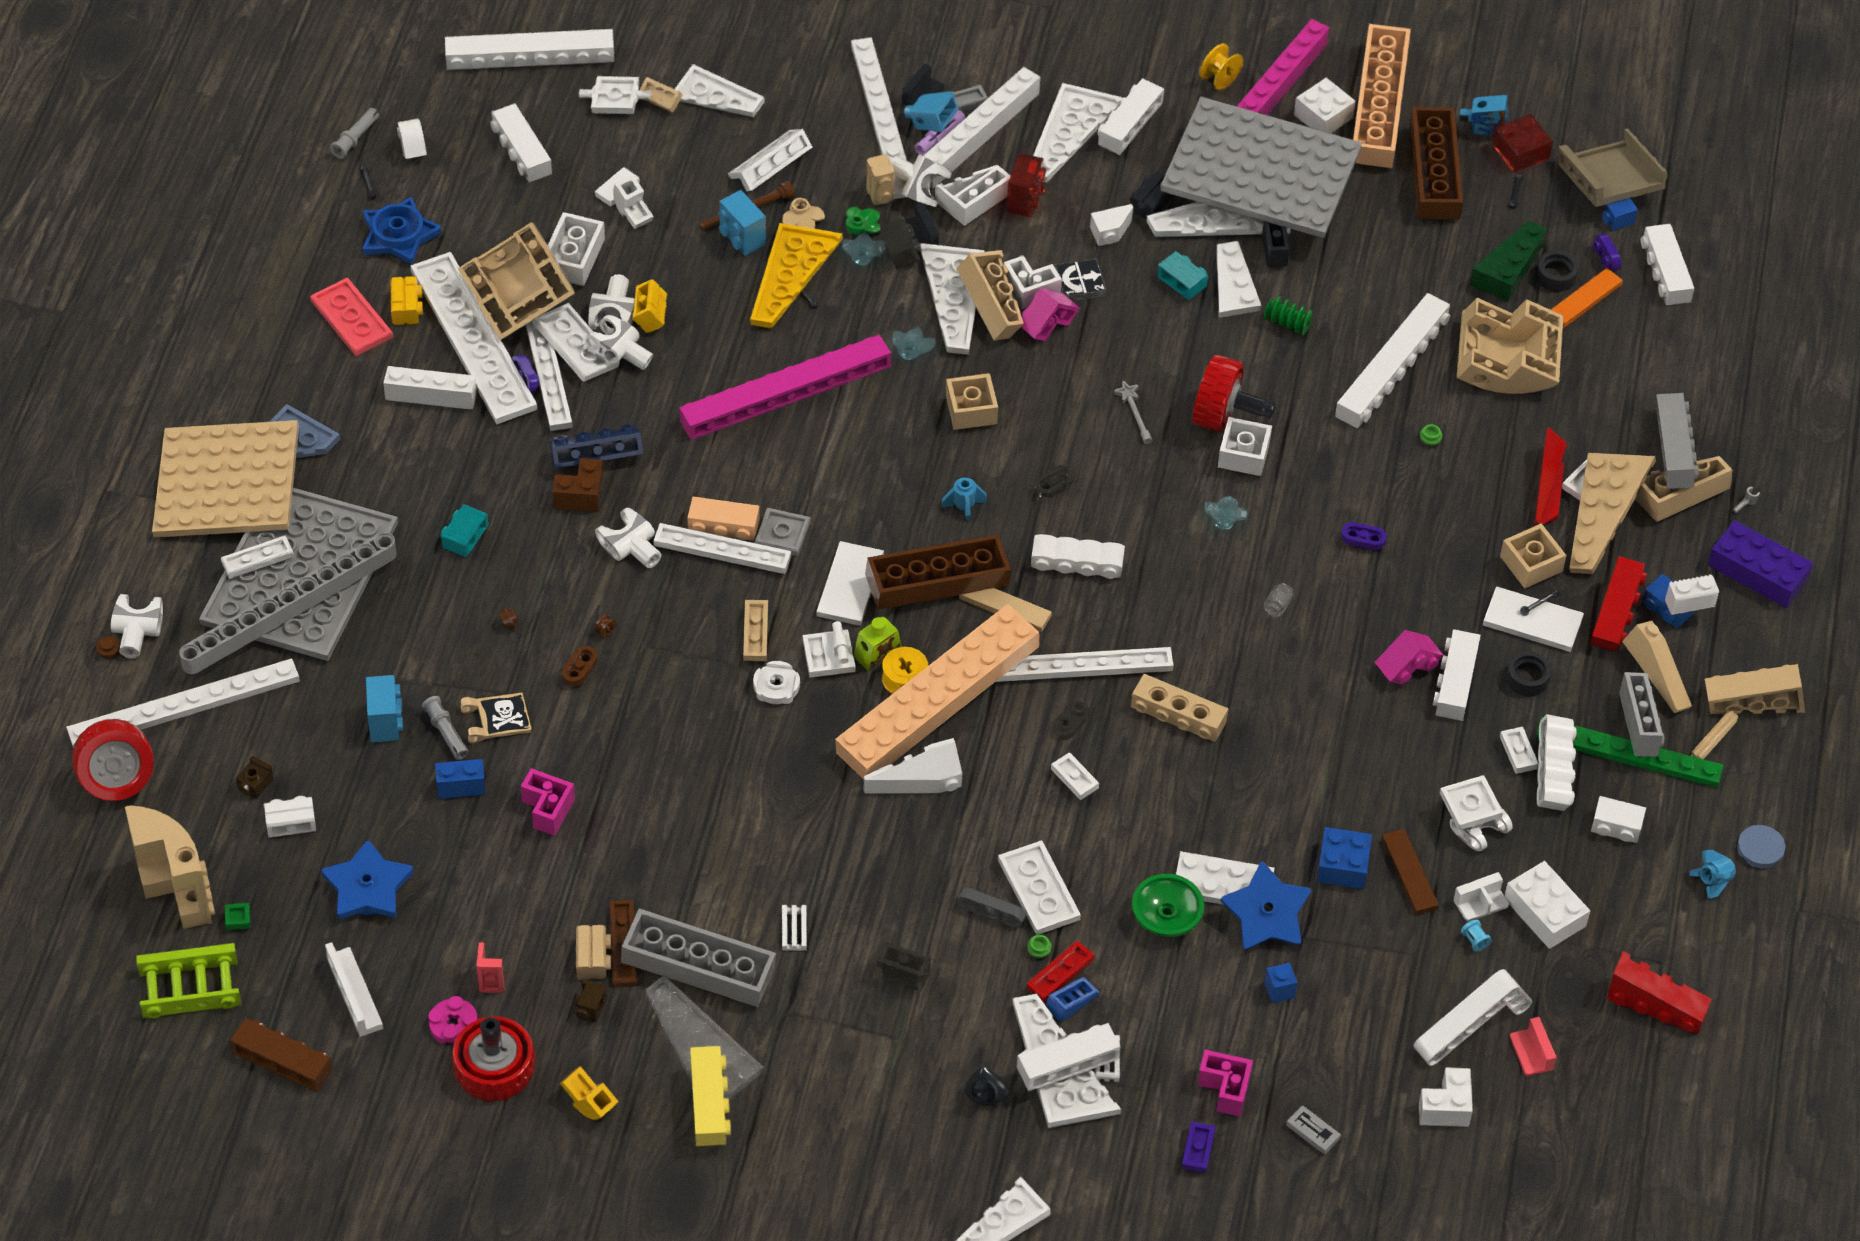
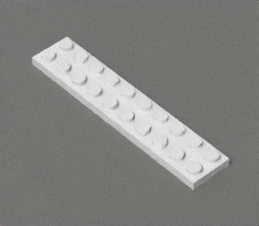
[411,252,537,424]

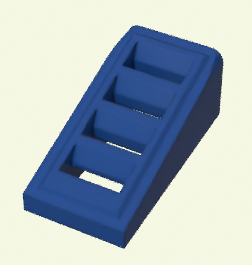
[1046,977,1100,1022]

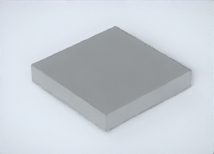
[755,508,811,556]

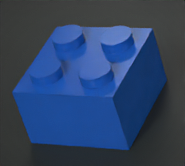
[1317,827,1372,889]

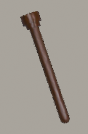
[699,181,795,230]

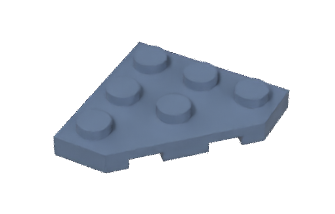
[270,404,340,458]

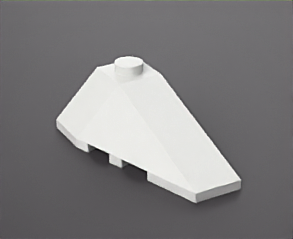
[864,738,962,793]

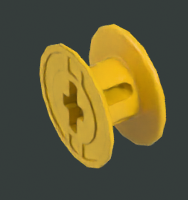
[1199,44,1243,90]
[882,647,928,694]

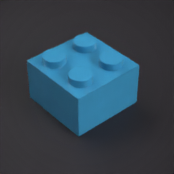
[719,190,766,256]
[366,675,403,742]

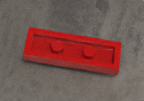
[1026,940,1095,1003]

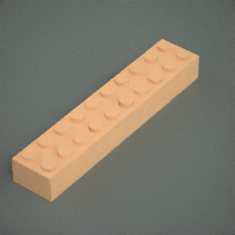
[835,604,1039,779]

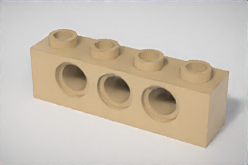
[1131,674,1228,742]

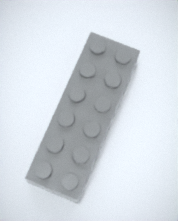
[621,909,776,1007]

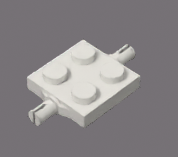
[579,76,651,114]

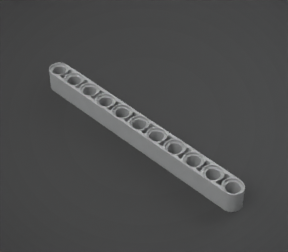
[179,532,396,674]

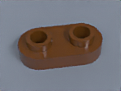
[562,646,598,686]

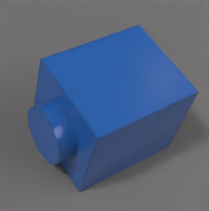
[1602,198,1638,231]
[1264,963,1297,1003]

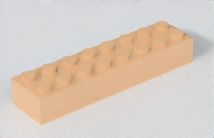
[1353,24,1411,168]

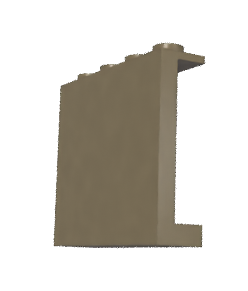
[1558,129,1667,207]

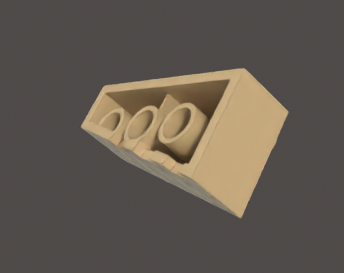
[956,250,1024,340]
[1635,456,1732,522]
[1705,664,1805,714]

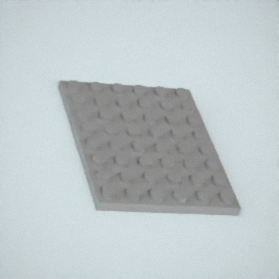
[1160,97,1362,238]
[199,488,398,661]

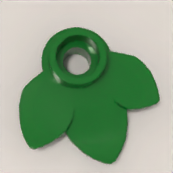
[845,207,883,235]

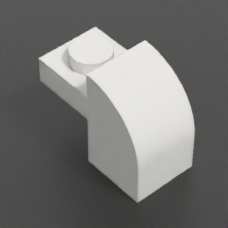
[397,119,427,159]
[613,175,654,229]

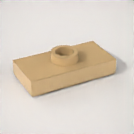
[639,77,683,113]

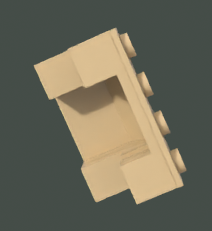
[458,222,575,340]
[1457,298,1563,394]
[125,806,215,929]

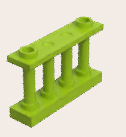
[136,943,241,1018]

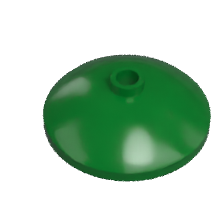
[1132,874,1204,937]

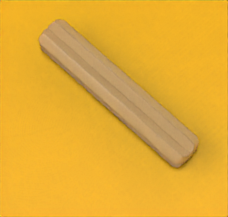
[1691,711,1738,759]

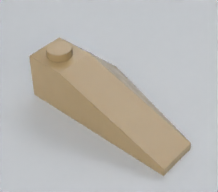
[1622,621,1692,713]

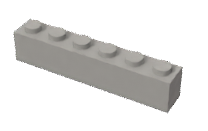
[1657,393,1699,489]

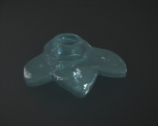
[842,232,886,265]
[892,326,936,360]
[1204,496,1249,529]

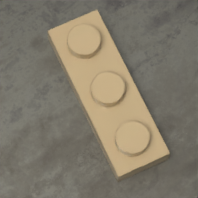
[743,600,768,661]

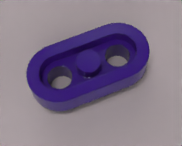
[1593,234,1621,271]
[512,355,540,392]
[1341,522,1387,550]

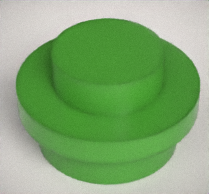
[1420,424,1442,445]
[1027,935,1052,958]

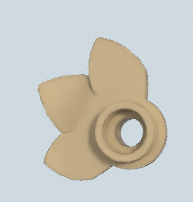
[783,198,825,229]

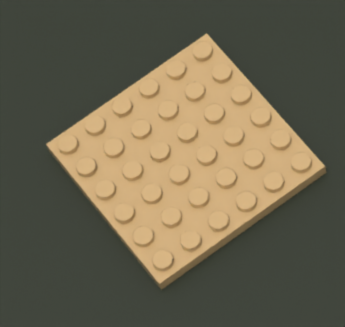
[152,420,299,537]

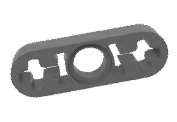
[957,888,1026,927]

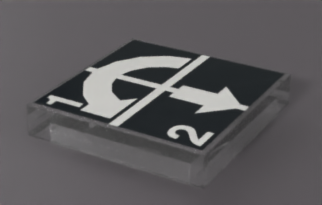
[1055,258,1107,301]

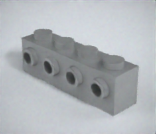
[1619,672,1664,757]

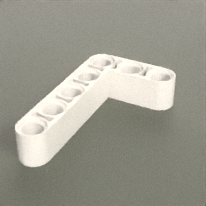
[1414,969,1532,1066]

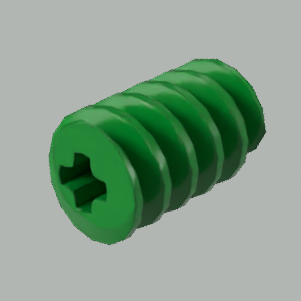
[1264,296,1313,336]

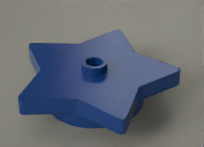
[363,197,441,264]
[322,841,414,920]
[1220,862,1311,950]

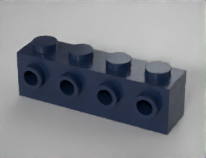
[549,425,644,469]

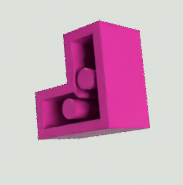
[1021,288,1080,341]
[1375,630,1444,685]
[521,768,575,836]
[1198,1050,1253,1117]

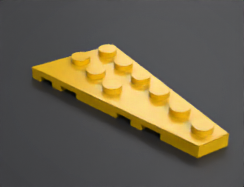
[750,223,843,328]

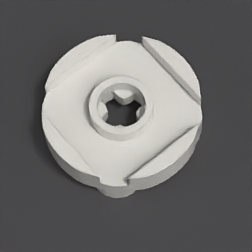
[753,661,800,704]

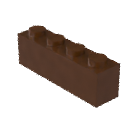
[230,1018,332,1093]

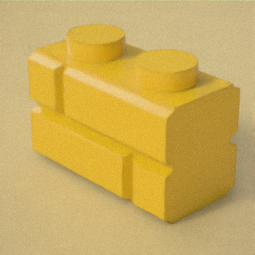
[391,276,423,325]
[633,280,667,333]

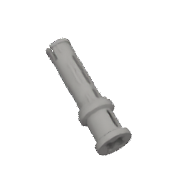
[330,108,379,159]
[421,696,469,760]

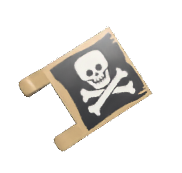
[461,693,532,744]

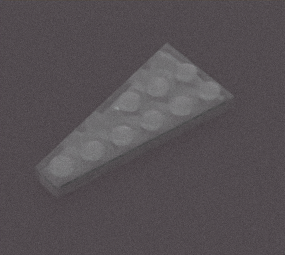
[646,975,763,1100]

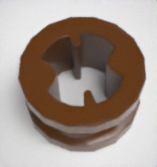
[594,614,616,638]

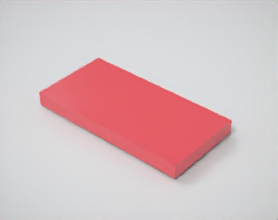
[310,277,393,356]

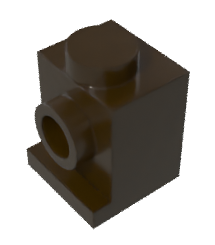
[236,756,274,799]
[575,979,607,1022]

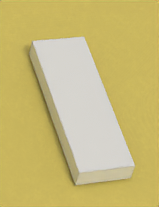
[220,536,294,579]

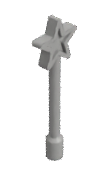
[1114,381,1152,444]

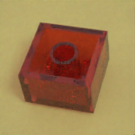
[1492,114,1553,173]
[1006,153,1046,217]

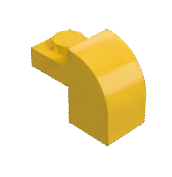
[560,1066,619,1120]

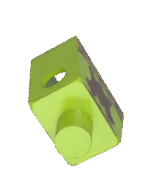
[854,617,902,671]

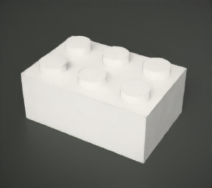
[548,212,605,286]
[1505,861,1590,949]

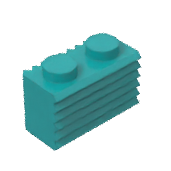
[1158,251,1208,300]
[440,504,489,557]

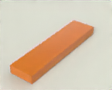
[1551,268,1623,329]

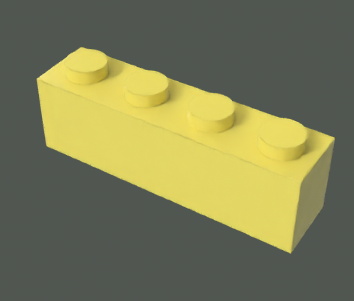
[690,1046,731,1146]

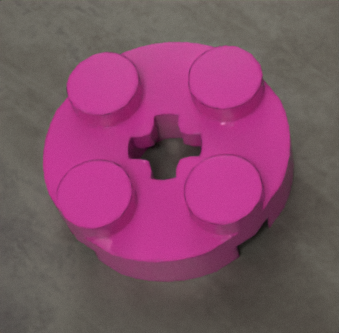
[429,996,478,1044]

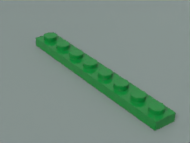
[1535,717,1723,788]

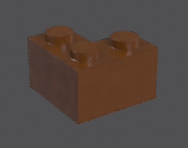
[553,458,603,512]

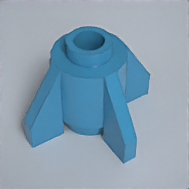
[942,478,987,521]
[1689,850,1736,898]

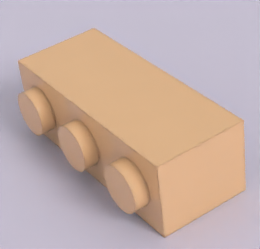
[688,497,760,541]

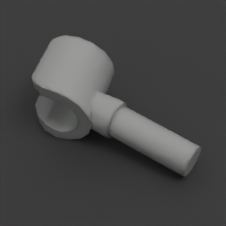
[1732,487,1760,513]

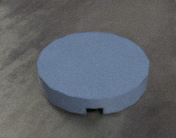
[1737,825,1786,869]

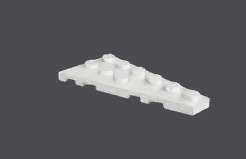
[1026,83,1123,183]
[1147,202,1290,237]

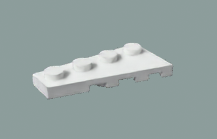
[675,65,765,117]
[1216,241,1261,318]
[956,1177,1051,1241]

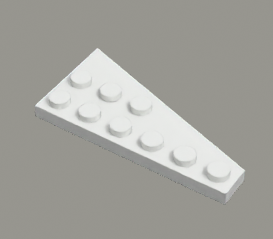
[920,243,984,355]
[1013,994,1121,1128]

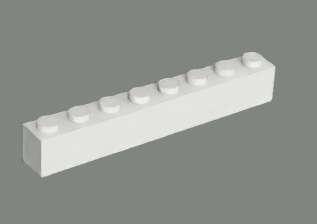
[445,29,614,70]
[924,67,1040,189]
[1335,293,1450,429]

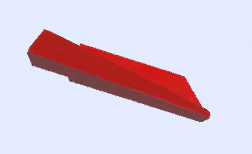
[1534,427,1567,526]

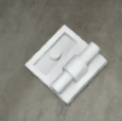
[803,621,855,678]

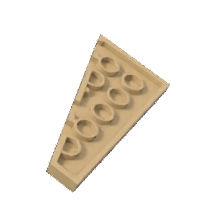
[1569,453,1656,574]

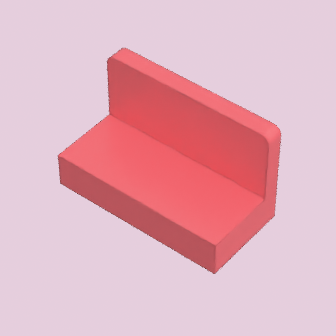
[477,942,504,993]
[1509,1017,1557,1076]

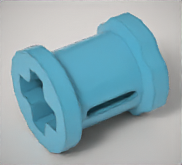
[1461,919,1492,952]

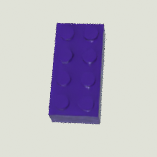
[1708,520,1813,608]

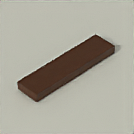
[1381,829,1439,915]
[610,900,637,987]

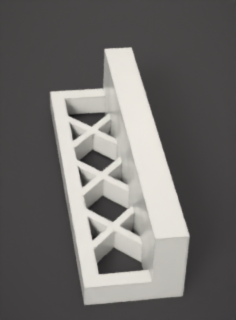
[728,129,812,191]
[325,942,383,1037]

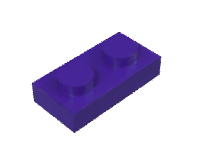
[1182,1121,1216,1173]

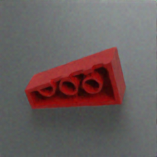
[1590,556,1647,652]
[1607,951,1711,1034]

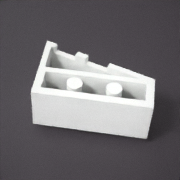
[935,165,1012,226]

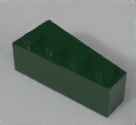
[1470,220,1548,302]

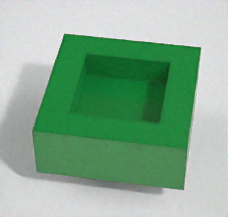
[225,903,251,930]

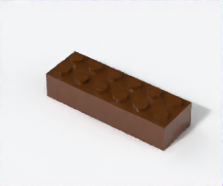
[1409,107,1463,220]
[865,535,1011,610]

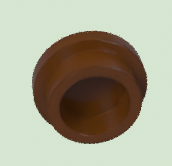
[499,607,519,629]
[96,637,120,659]

